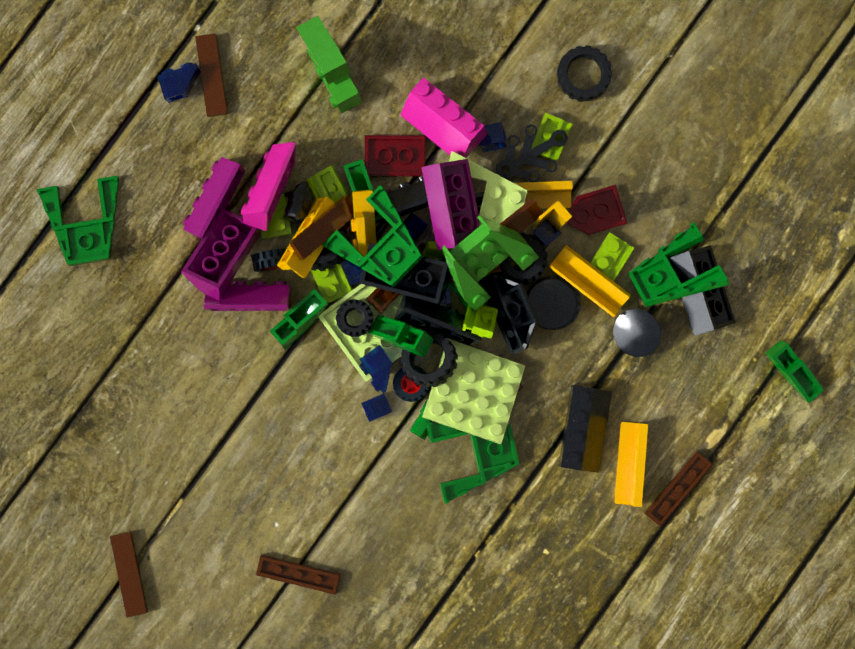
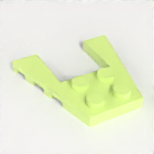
[432,151,528,233]

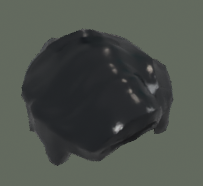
[283,181,311,224]

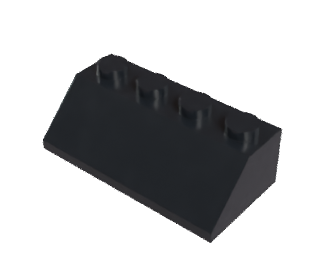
[383,177,429,222]
[359,243,451,304]
[669,245,736,336]
[394,295,482,347]
[558,385,612,473]

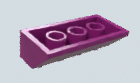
[183,157,246,239]
[421,159,480,250]
[181,208,259,300]
[204,281,291,311]

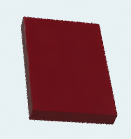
[364,135,426,177]

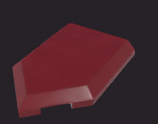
[566,185,627,235]

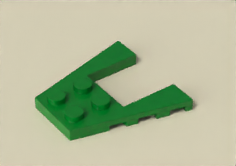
[37,176,119,266]
[322,185,423,287]
[628,222,730,307]
[426,422,519,504]

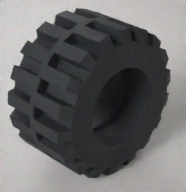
[499,232,548,285]

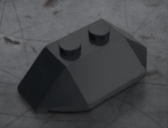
[480,273,538,355]

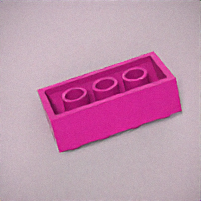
[400,77,488,158]
[241,142,296,231]

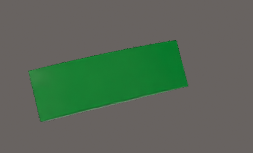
[343,159,384,224]
[270,289,328,350]
[368,315,434,357]
[765,340,824,403]

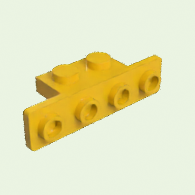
[351,190,376,271]

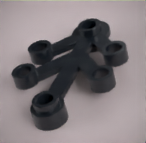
[496,124,568,182]

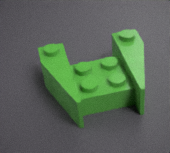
[296,16,363,114]
[442,215,539,311]

